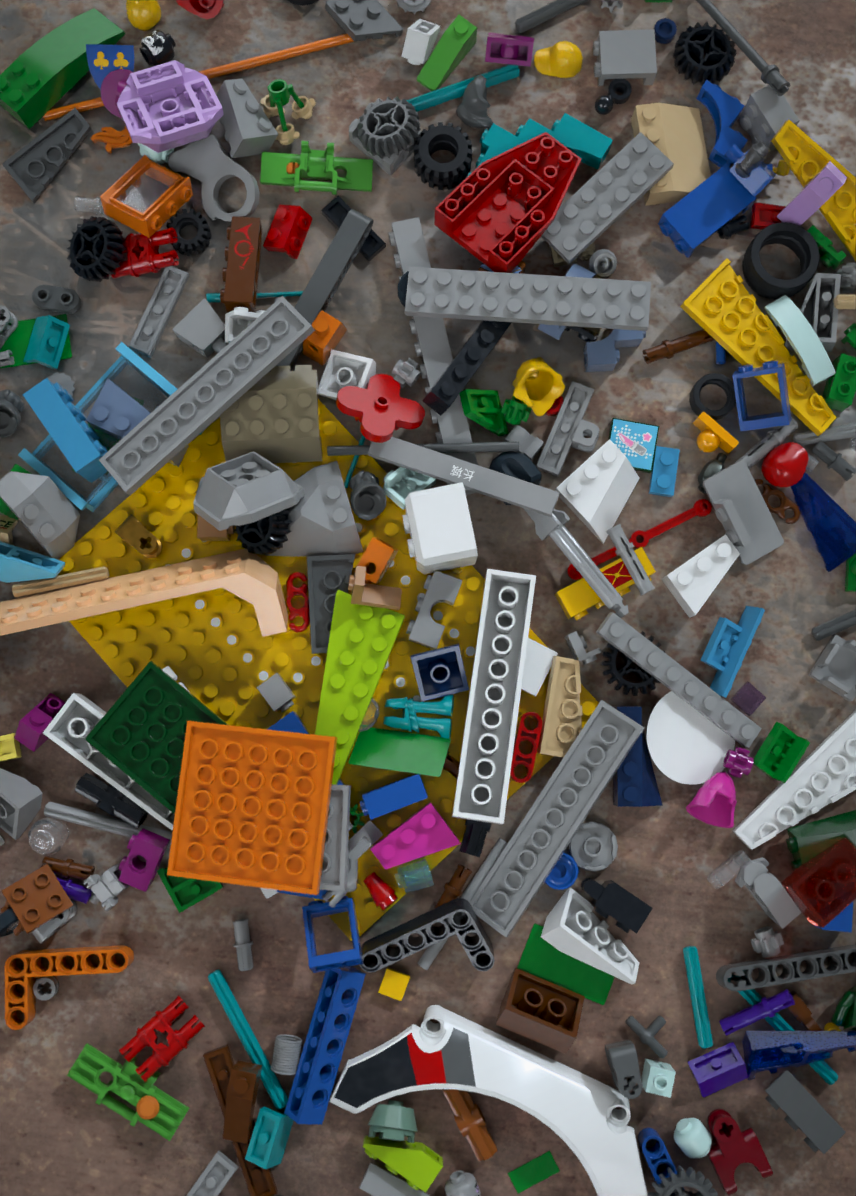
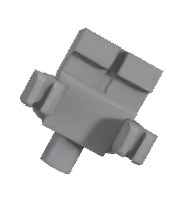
[84,863,130,911]

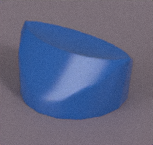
[544,853,579,890]

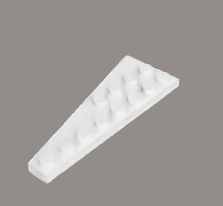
[733,710,856,850]

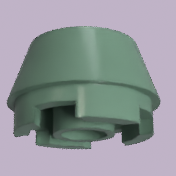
[368,1100,418,1143]

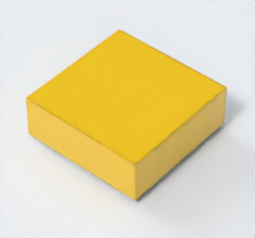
[378,967,410,1001]

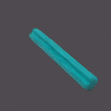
[683,946,713,1048]

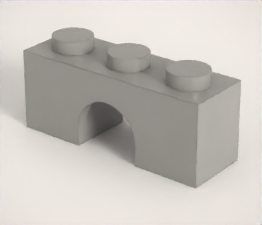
[406,570,462,650]

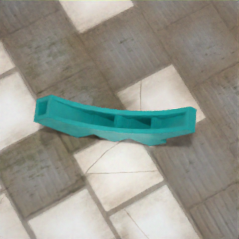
[466,113,613,178]

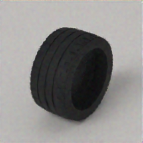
[742,222,820,300]

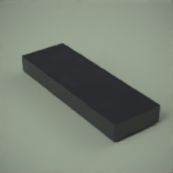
[321,195,386,262]

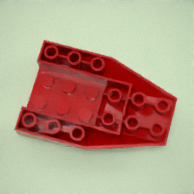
[434,132,582,273]

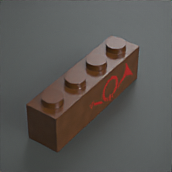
[220,216,263,313]

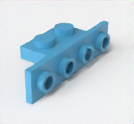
[700,606,765,698]

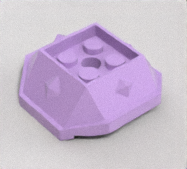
[117,60,224,153]

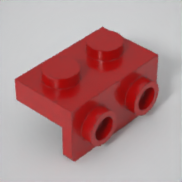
[263,204,312,259]

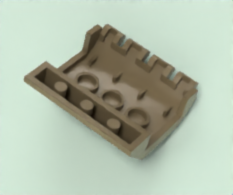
[220,365,323,463]

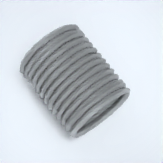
[270,1034,303,1075]

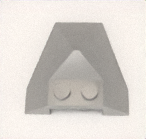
[259,461,363,557]

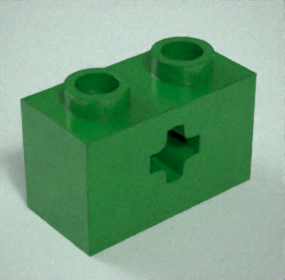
[822,353,856,412]

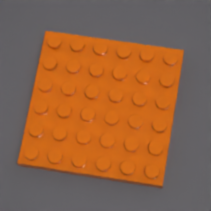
[167,721,337,895]

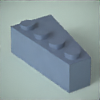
[86,378,189,467]

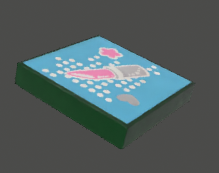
[608,418,659,473]

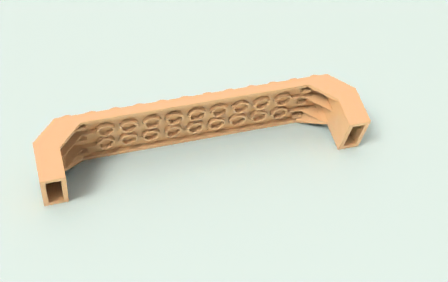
[0,549,288,637]

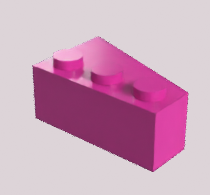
[370,802,461,870]

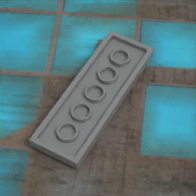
[541,132,674,264]

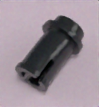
[717,215,749,240]

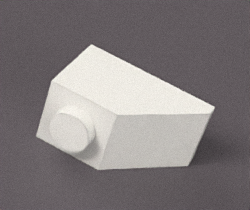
[401,19,441,65]

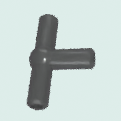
[626,1016,668,1058]

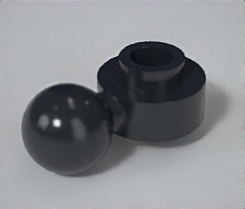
[595,79,632,115]

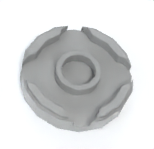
[568,821,618,872]

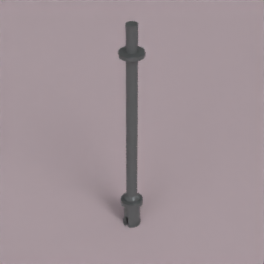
[696,0,790,96]

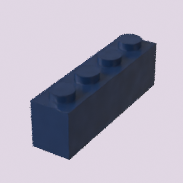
[613,706,663,807]

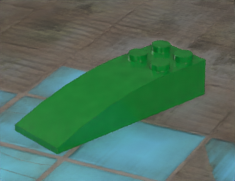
[0,8,125,130]

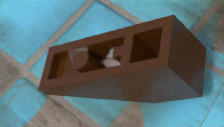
[223,1060,262,1144]

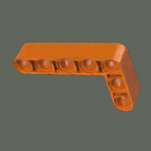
[5,945,134,1030]

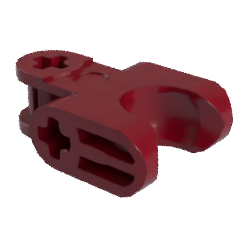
[707,1109,773,1196]

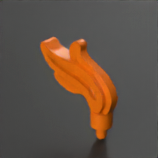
[91,126,133,154]

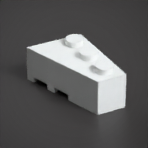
[661,534,740,618]

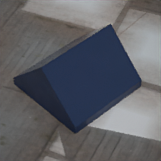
[410,644,469,702]

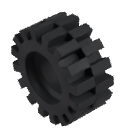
[166,209,211,256]

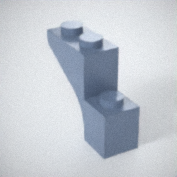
[583,329,646,372]

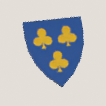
[86,44,135,90]

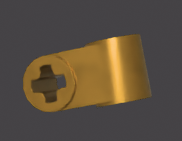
[115,514,162,558]

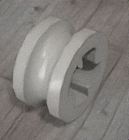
[33,976,59,1000]

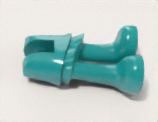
[383,695,454,738]

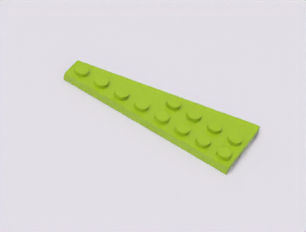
[315,590,405,785]

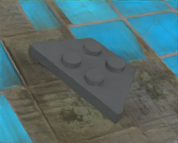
[325,0,403,42]

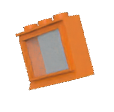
[100,155,193,238]

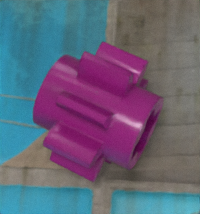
[723,747,754,778]

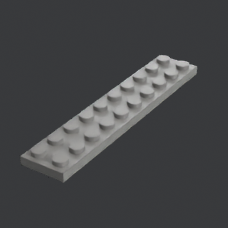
[405,267,651,331]
[99,296,315,495]
[469,700,644,937]

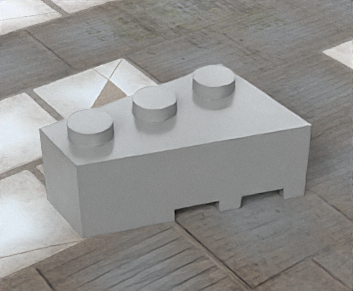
[216,79,278,159]

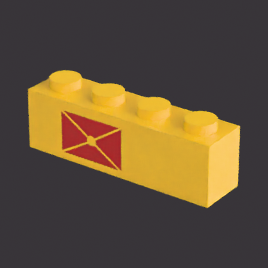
[555,547,656,621]

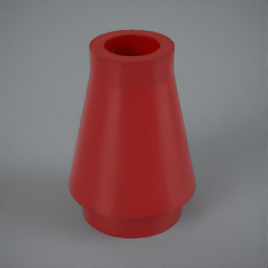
[363,872,398,911]

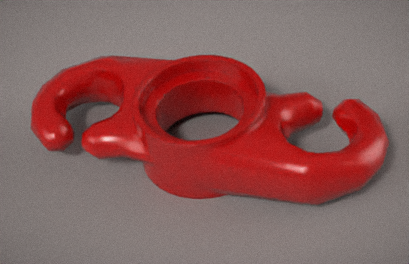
[286,572,310,632]

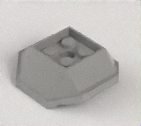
[193,451,304,531]

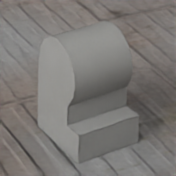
[504,425,544,461]

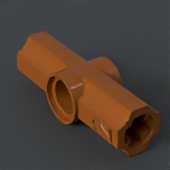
[443,1089,498,1161]

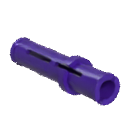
[719,989,795,1036]

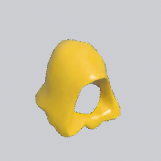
[512,357,565,417]

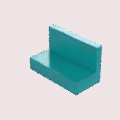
[24,315,70,369]
[245,1107,294,1169]

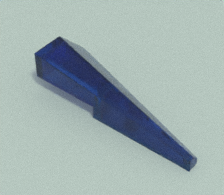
[790,473,856,572]
[742,1031,856,1080]

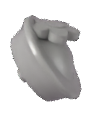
[589,249,617,279]

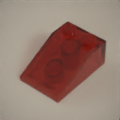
[781,837,856,928]

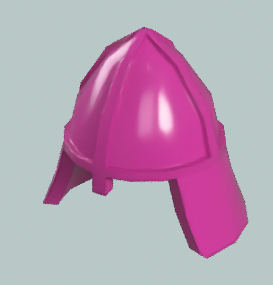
[686,772,737,828]

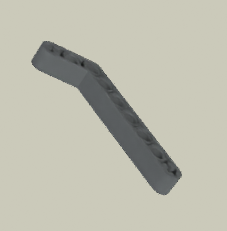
[716,944,856,991]

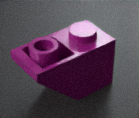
[14,693,65,752]

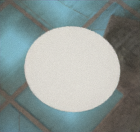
[646,691,735,785]

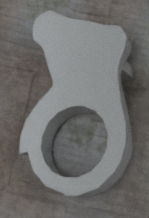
[168,134,260,222]

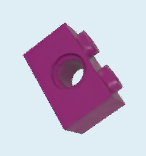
[485,32,534,67]
[118,828,170,892]

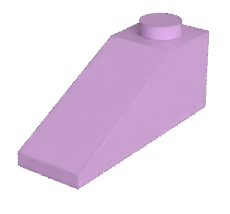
[777,161,847,226]

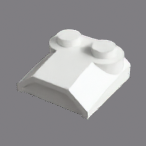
[317,349,376,400]

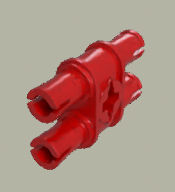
[111,227,179,279]
[119,995,205,1083]

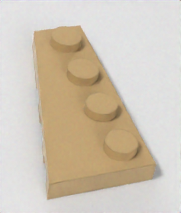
[537,656,583,758]

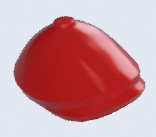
[761,442,809,488]

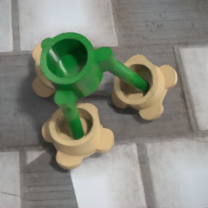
[260,79,316,145]

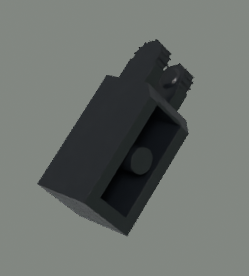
[581,877,653,934]

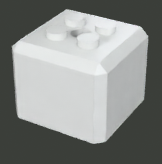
[402,482,478,575]

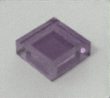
[730,681,766,716]

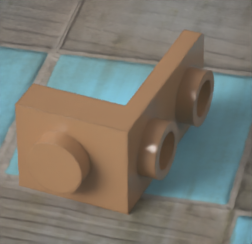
[348,566,402,610]

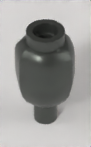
[698,453,727,494]

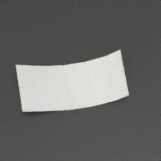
[348,820,383,856]

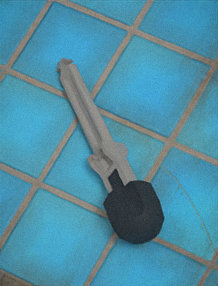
[489,451,629,618]

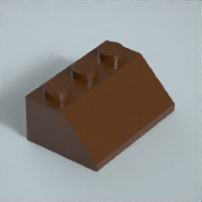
[496,968,585,1054]

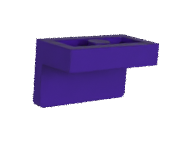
[688,1042,748,1098]

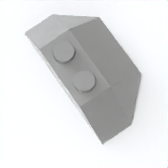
[0,471,80,560]

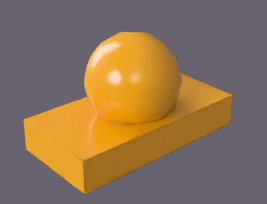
[692,412,739,454]

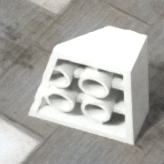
[555,439,639,544]

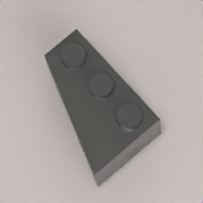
[765,1069,846,1154]

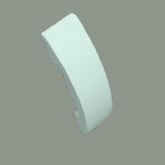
[764,295,836,386]

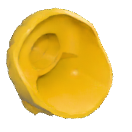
[126,0,161,31]

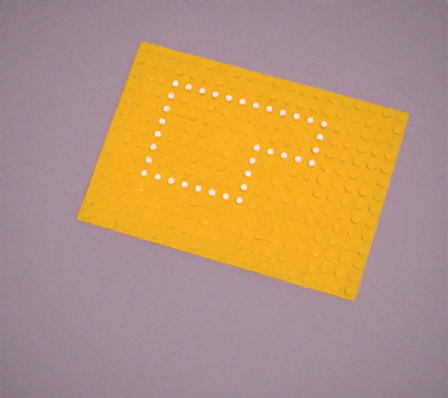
[57,399,599,941]

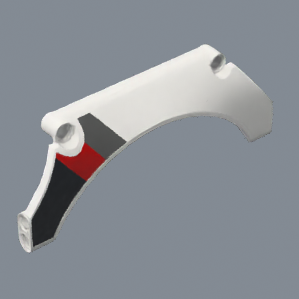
[329,1005,648,1196]

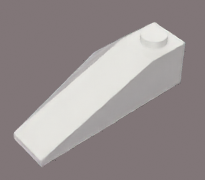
[541,888,639,985]

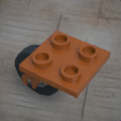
[0,864,73,937]

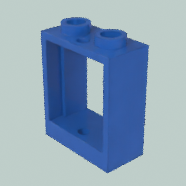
[732,361,792,432]
[359,774,428,820]
[302,896,363,973]

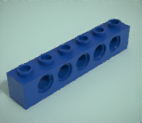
[284,966,366,1125]

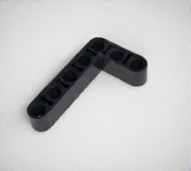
[360,898,495,973]

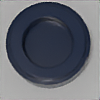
[654,18,677,44]

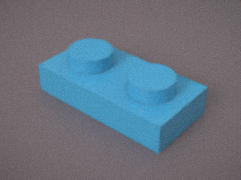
[648,446,680,497]

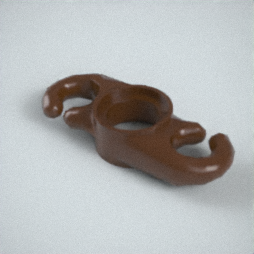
[755,479,800,524]

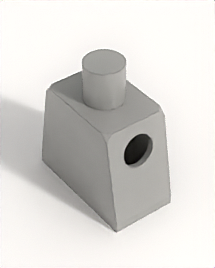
[172,298,228,357]

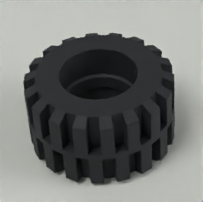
[414,122,473,190]

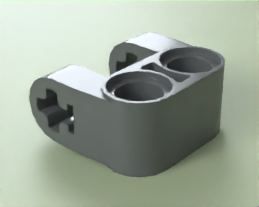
[605,1040,642,1099]

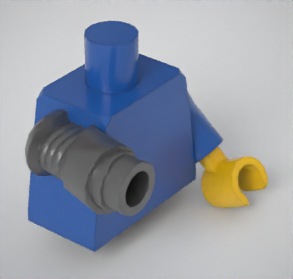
[724,140,790,197]

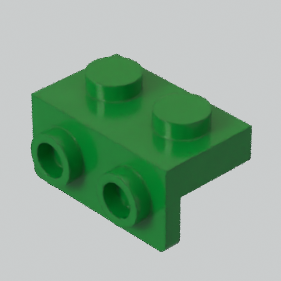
[753,722,810,783]

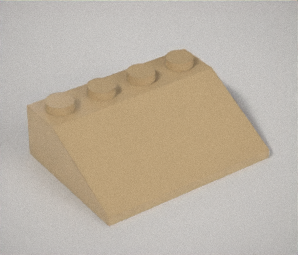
[631,103,711,206]

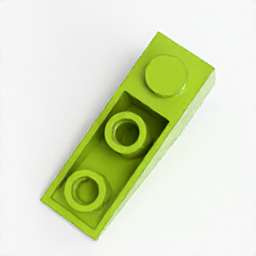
[363,1135,443,1193]

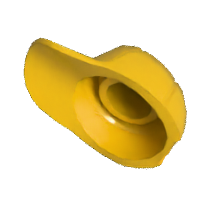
[534,41,583,78]

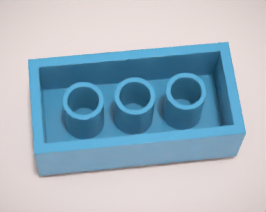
[23,378,109,483]

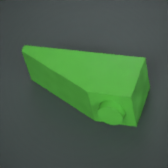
[417,15,477,92]

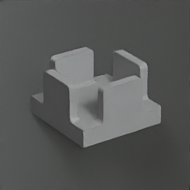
[808,634,856,702]

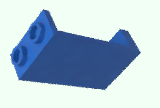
[658,164,757,258]

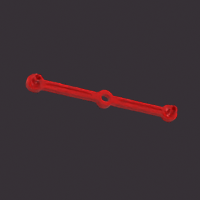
[567,499,712,580]

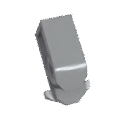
[735,857,802,929]

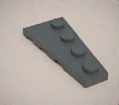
[307,554,355,654]

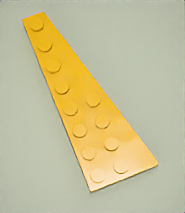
[771,119,856,261]
[680,258,836,436]

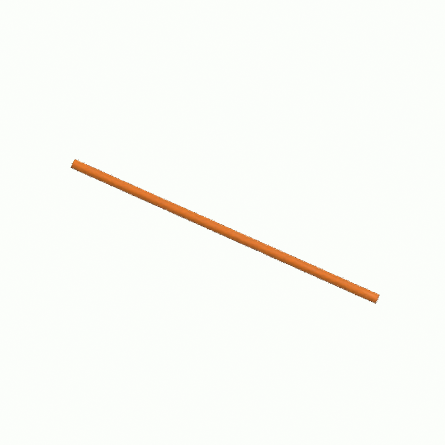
[43,33,354,121]

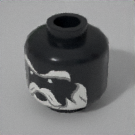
[140,30,176,66]

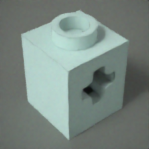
[641,1058,676,1098]

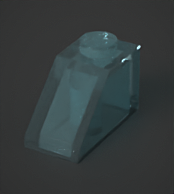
[394,856,434,893]

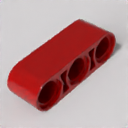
[510,712,542,783]

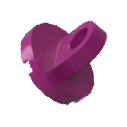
[100,69,134,118]

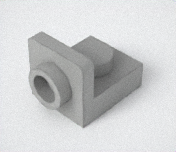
[564,631,601,665]

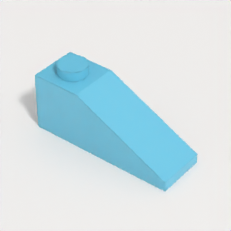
[0,541,65,583]

